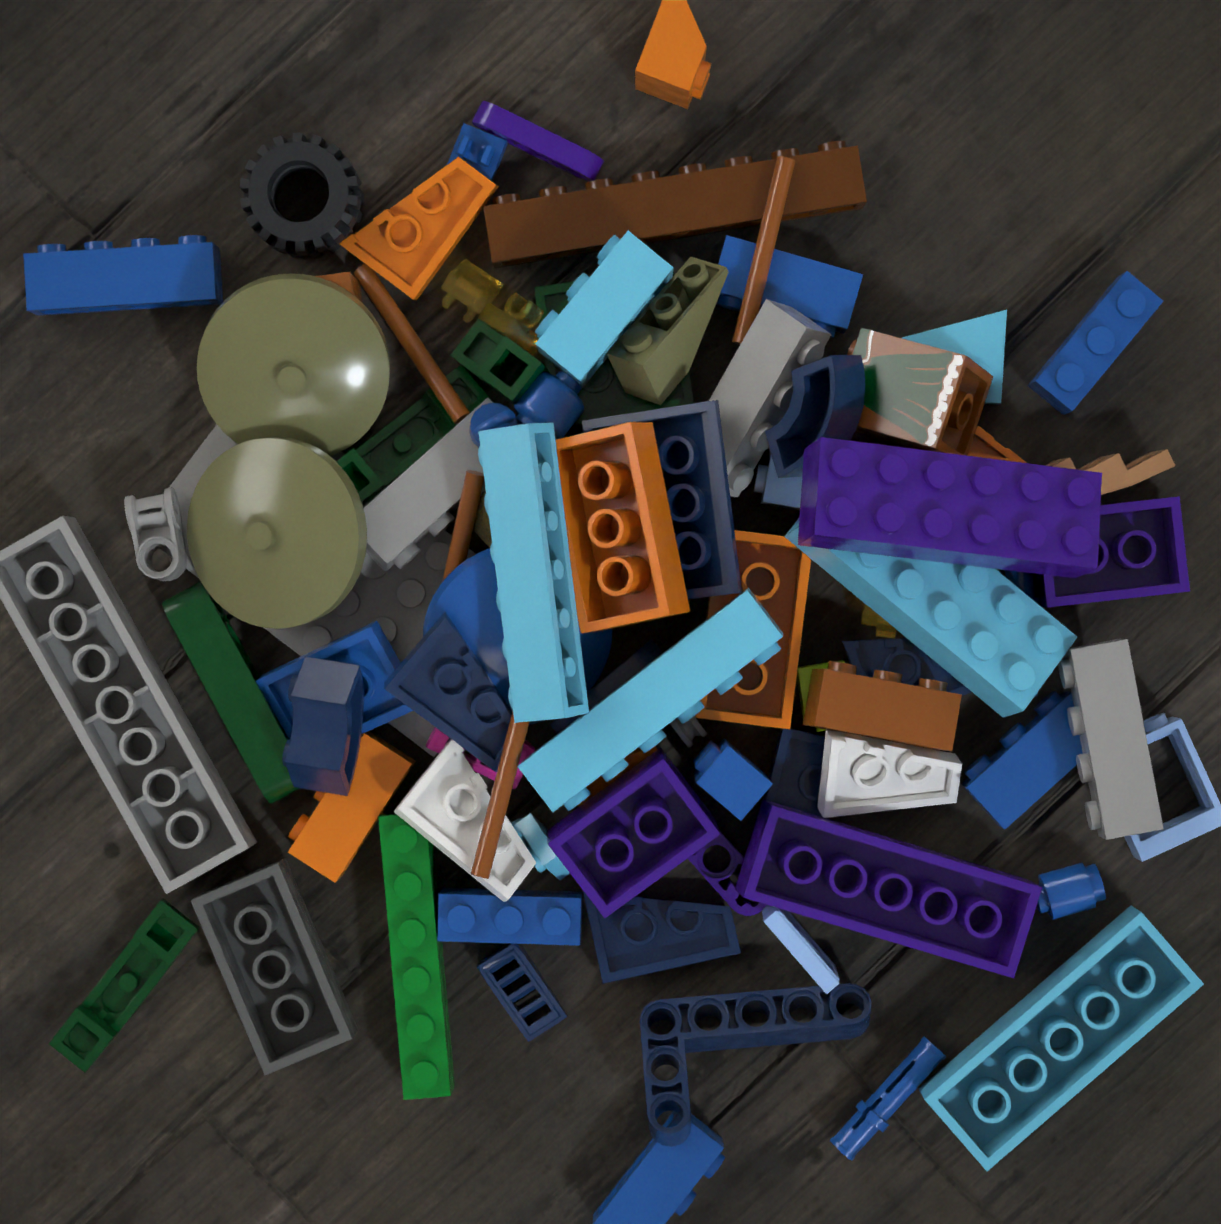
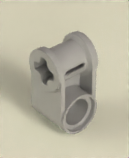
[124,487,187,581]

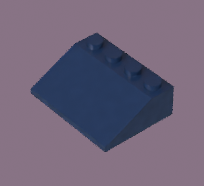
[582,400,742,599]

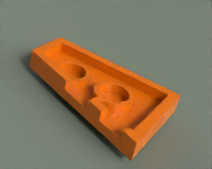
[339,157,499,301]

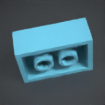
[535,230,673,388]

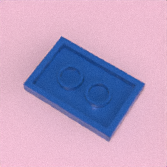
[256,621,413,739]

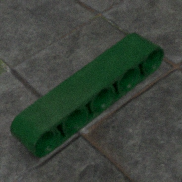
[162,581,300,804]

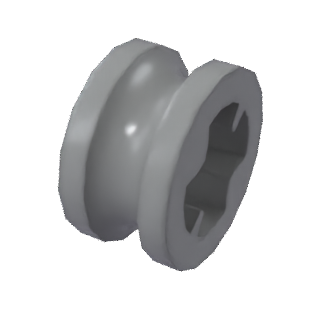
[670,716,707,748]

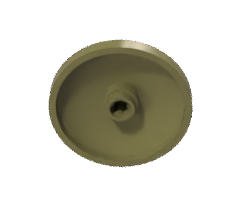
[197,274,390,456]
[187,437,367,629]

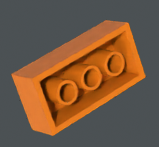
[556,422,690,634]
[695,530,811,729]

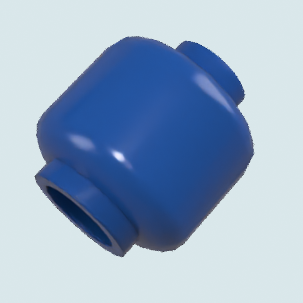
[514,371,584,440]

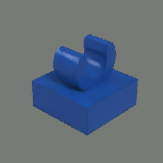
[447,123,508,182]

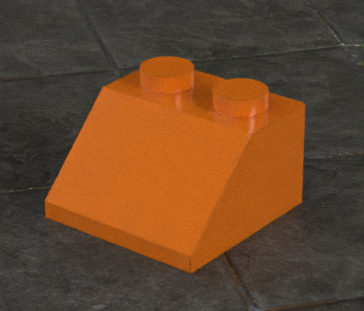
[635,0,712,109]

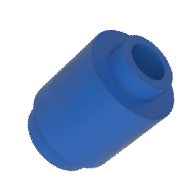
[1037,862,1106,920]

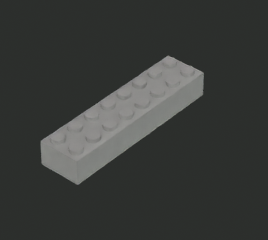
[0,516,257,894]

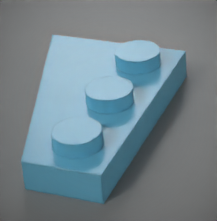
[902,310,1007,405]

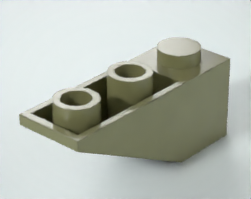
[607,257,729,405]

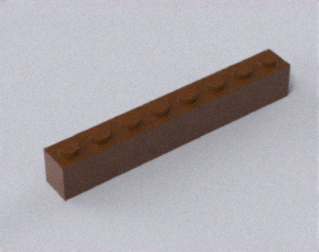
[483,141,867,268]

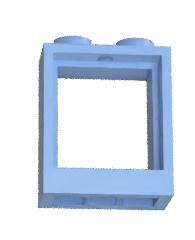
[1125,713,1221,862]

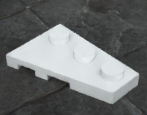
[817,729,962,818]
[394,739,536,902]

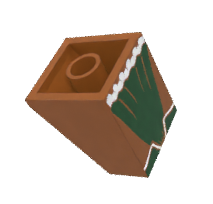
[847,328,994,456]

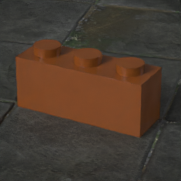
[803,661,962,751]

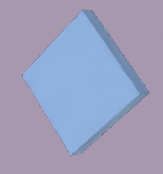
[762,905,840,994]

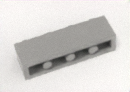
[709,299,831,497]
[363,398,493,573]
[1058,639,1164,840]

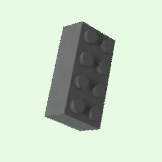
[191,858,358,1075]

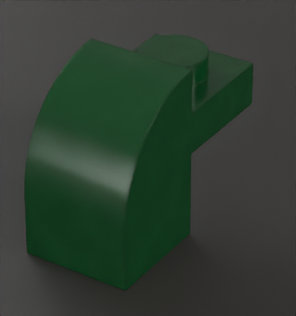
[450,319,550,405]

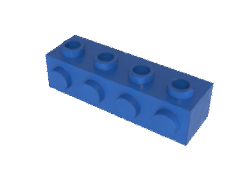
[23,235,223,316]

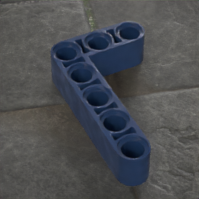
[640,983,872,1147]

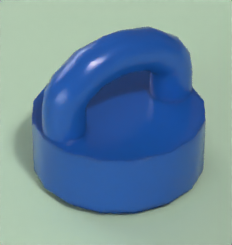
[469,403,517,448]

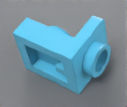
[511,813,569,880]

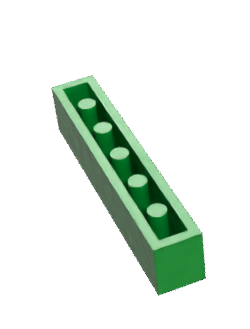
[378,811,455,1100]

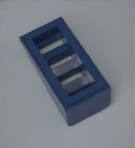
[476,943,568,1042]

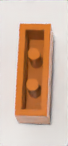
[288,731,416,883]

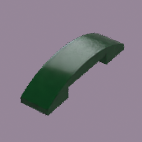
[336,365,491,505]
[49,898,200,1073]

